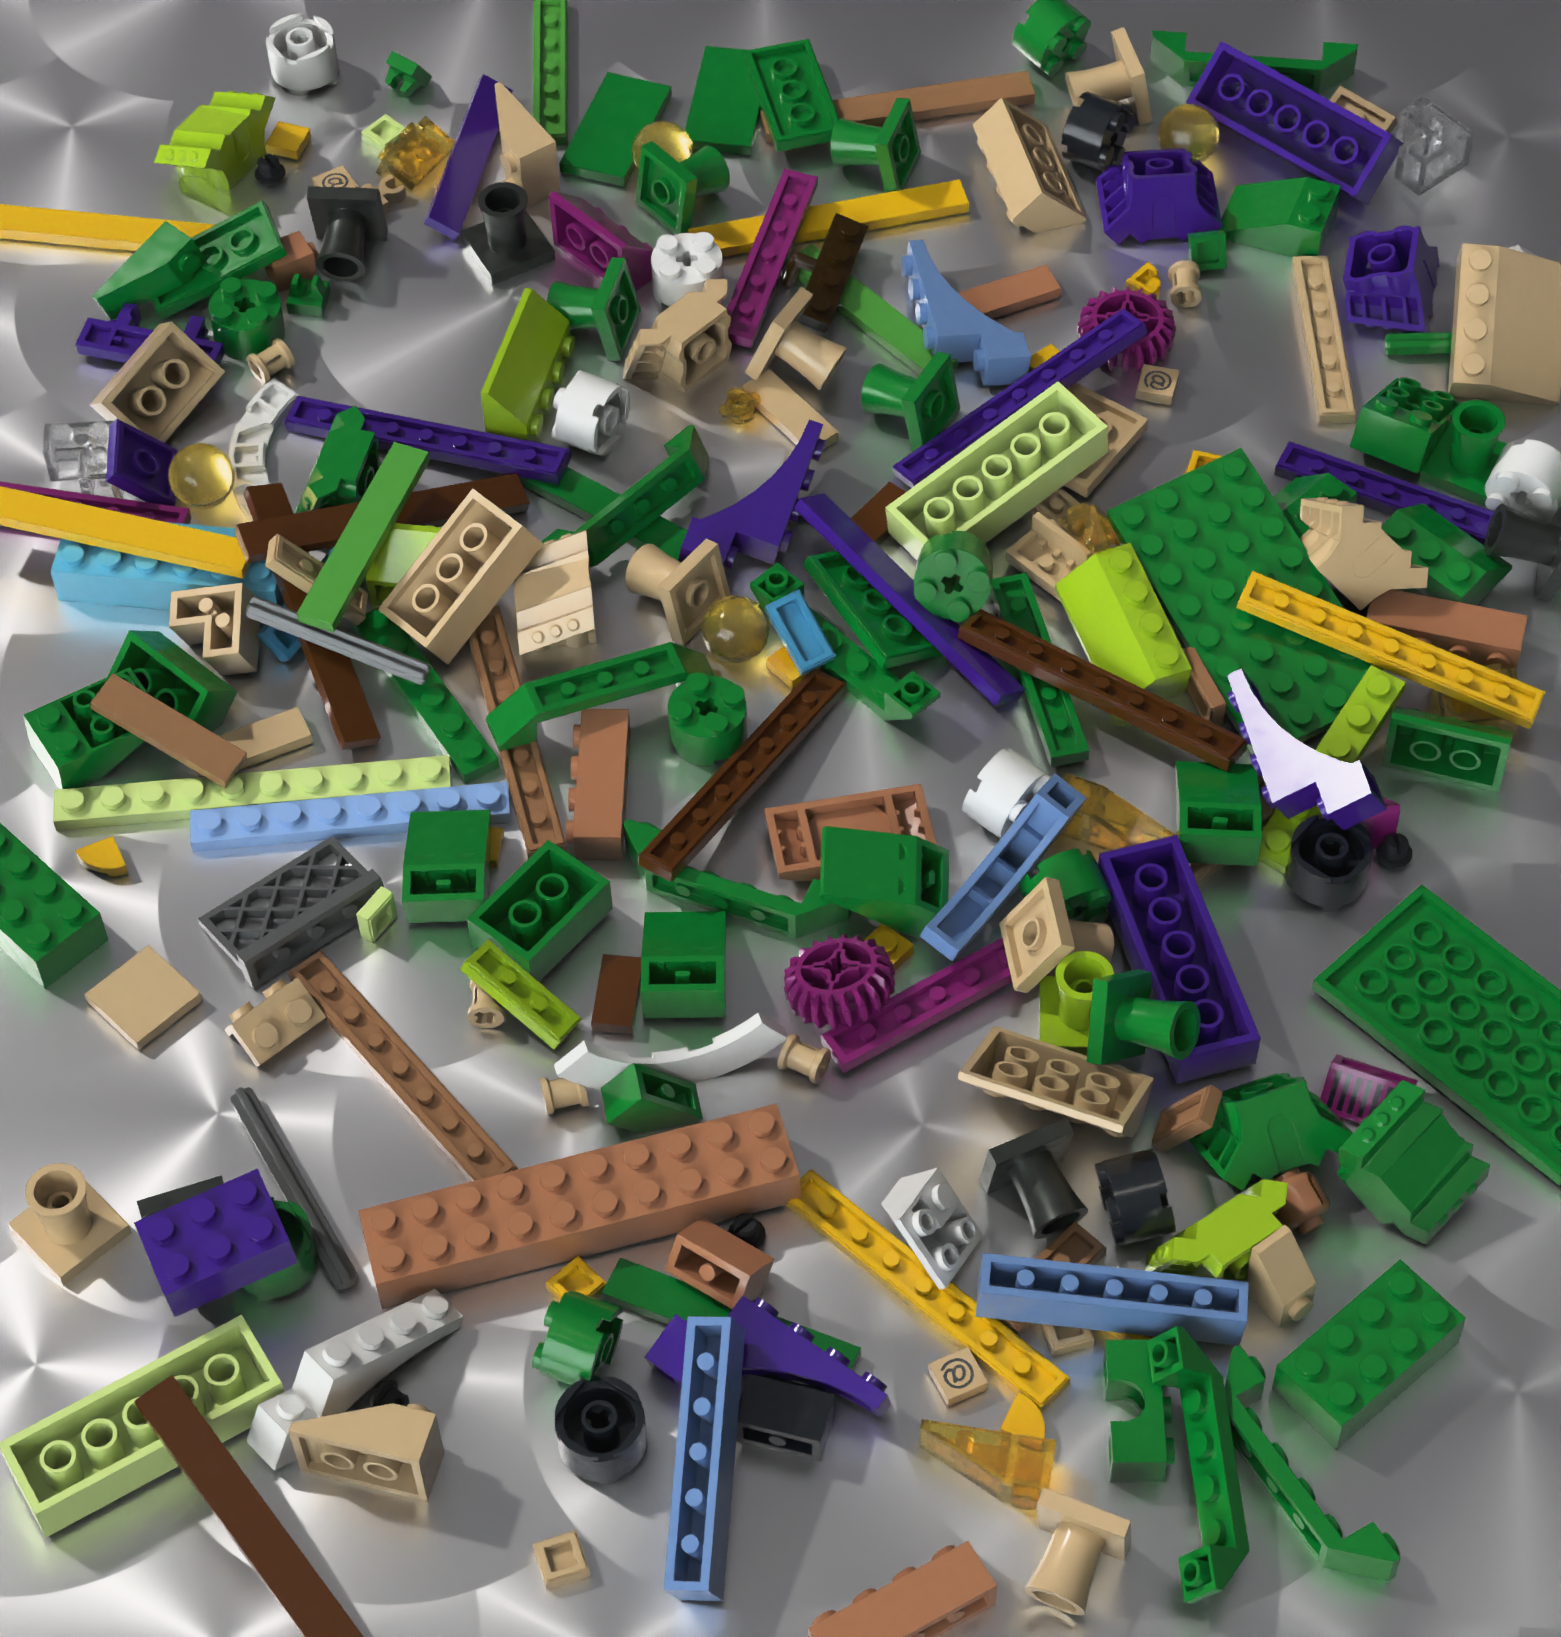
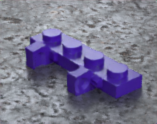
[75,302,225,365]

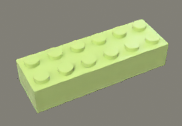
[885,381,1109,560]
[0,1315,284,1538]

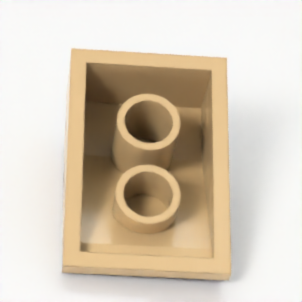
[494,82,560,209]
[289,1403,445,1501]

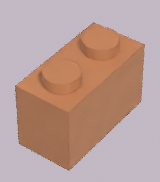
[664,1217,774,1309]

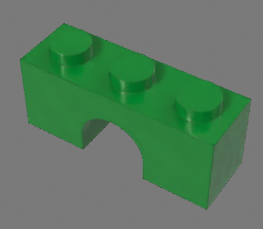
[1103,1340,1175,1482]

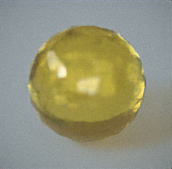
[1158,103,1220,163]
[632,121,693,171]
[168,443,235,510]
[701,595,770,663]

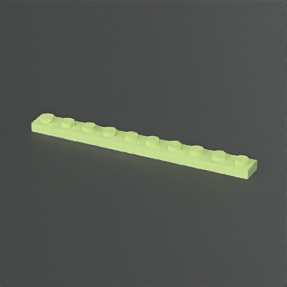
[53,755,452,831]

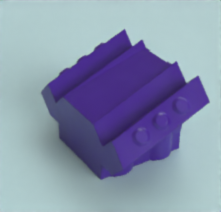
[1096,148,1222,246]
[1343,225,1440,332]

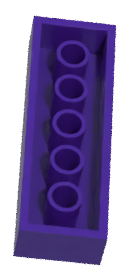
[1185,41,1404,206]
[1098,835,1261,1084]

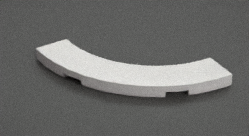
[228,378,299,522]
[554,1013,788,1089]

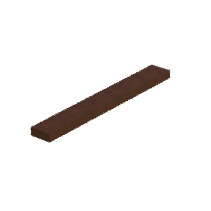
[234,473,530,563]
[243,483,381,750]
[958,609,1248,772]
[638,669,846,882]
[134,1375,364,1637]

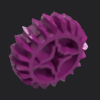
[1077,286,1176,374]
[784,933,895,1030]

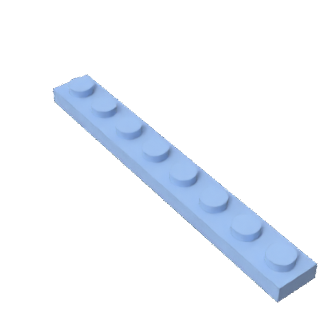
[190,781,511,852]

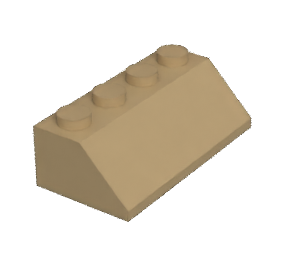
[973,97,1087,233]
[377,489,543,664]

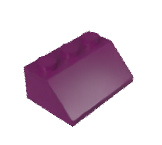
[549,191,653,291]

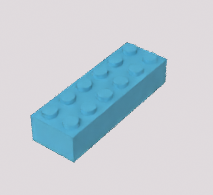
[50,522,284,610]

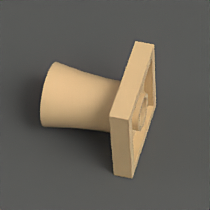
[1065,27,1152,126]
[744,287,848,391]
[625,539,731,646]
[999,877,1114,993]
[8,1163,132,1286]
[1024,1487,1131,1615]

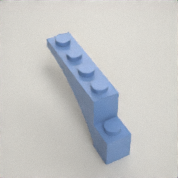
[901,240,1031,386]
[920,774,1087,961]

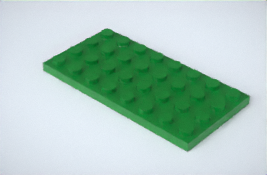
[1107,448,1384,754]
[1312,884,1561,1187]

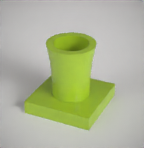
[1039,951,1114,1056]

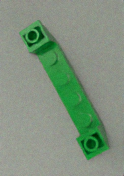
[1150,30,1358,95]
[541,425,709,567]
[750,562,940,721]
[486,642,715,752]
[623,818,852,939]
[1147,1326,1250,1604]
[1225,1345,1401,1581]

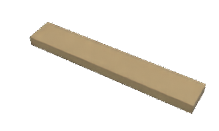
[1292,255,1357,424]

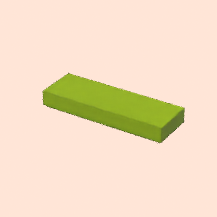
[460,939,582,1050]

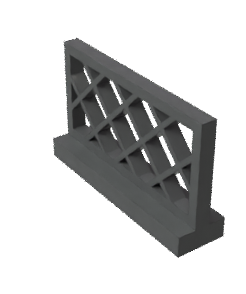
[198,836,384,989]

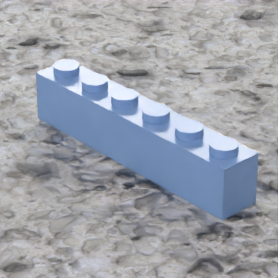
[975,1253,1248,1346]
[664,1317,745,1601]

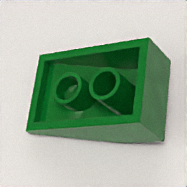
[1219,177,1341,257]

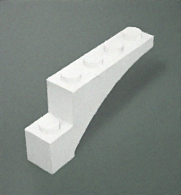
[246,1289,464,1471]

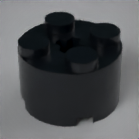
[1061,91,1136,172]
[1286,815,1373,912]
[1095,1149,1176,1246]
[555,1376,647,1485]

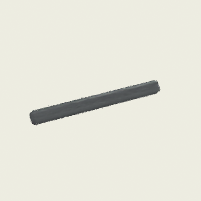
[230,1087,358,1290]

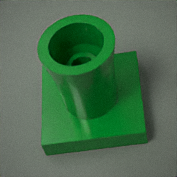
[831,98,921,193]
[635,141,730,235]
[547,257,641,361]
[861,351,961,452]
[1419,400,1507,507]
[1086,969,1201,1065]

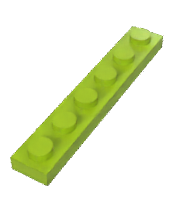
[1258,665,1406,874]

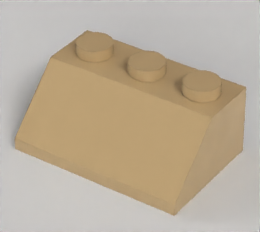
[90,321,225,443]

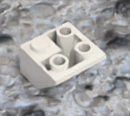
[881,1167,983,1290]

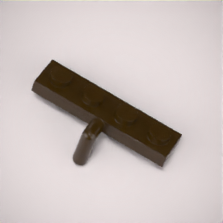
[782,213,869,334]

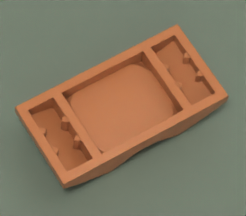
[764,784,937,881]

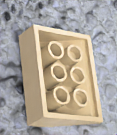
[1448,243,1561,405]
[957,1026,1154,1139]

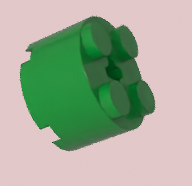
[1012,0,1091,77]
[208,277,285,361]
[914,531,993,622]
[668,672,748,766]
[1019,849,1111,922]
[242,1197,318,1301]
[532,1290,623,1385]

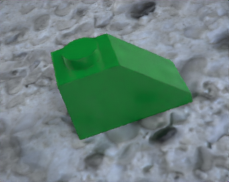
[601,1063,703,1134]

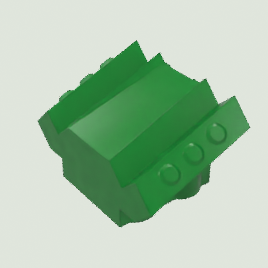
[296,406,382,513]
[1188,1073,1353,1191]
[1337,1080,1490,1245]

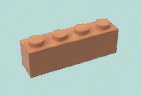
[1366,589,1528,675]
[566,709,631,861]
[808,1541,997,1637]

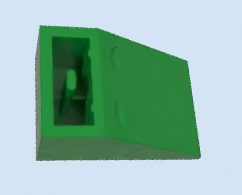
[1349,377,1461,474]
[23,667,148,789]
[1176,761,1262,866]
[402,810,491,923]
[819,826,949,939]
[640,911,726,1019]

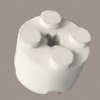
[266,14,338,96]
[651,232,723,306]
[552,371,630,456]
[1485,439,1561,522]
[962,748,1051,839]

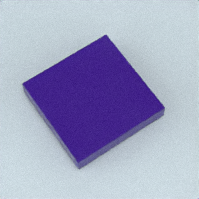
[106,419,178,506]

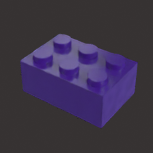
[134,1168,298,1317]

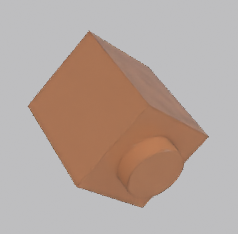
[264,231,318,293]

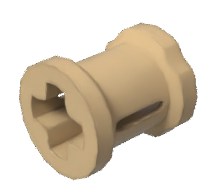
[1168,260,1202,309]
[246,338,295,384]
[467,979,505,1028]
[777,1033,831,1084]
[540,1077,589,1115]

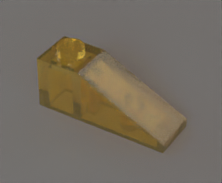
[1061,773,1176,851]
[920,1419,1056,1510]

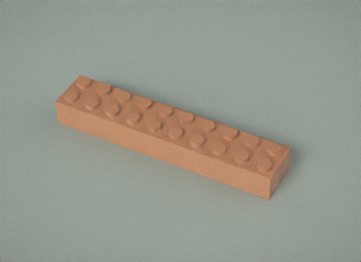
[358,1103,801,1309]

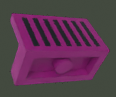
[1320,1054,1418,1124]

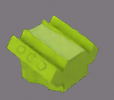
[154,91,276,191]
[1145,1179,1288,1282]

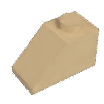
[1246,1225,1316,1328]

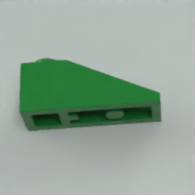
[92,221,207,320]

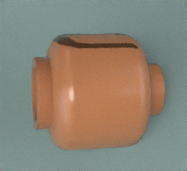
[1273,1168,1330,1236]

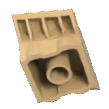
[623,279,732,393]
[1299,497,1429,611]
[514,529,597,655]

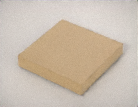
[85,945,203,1050]

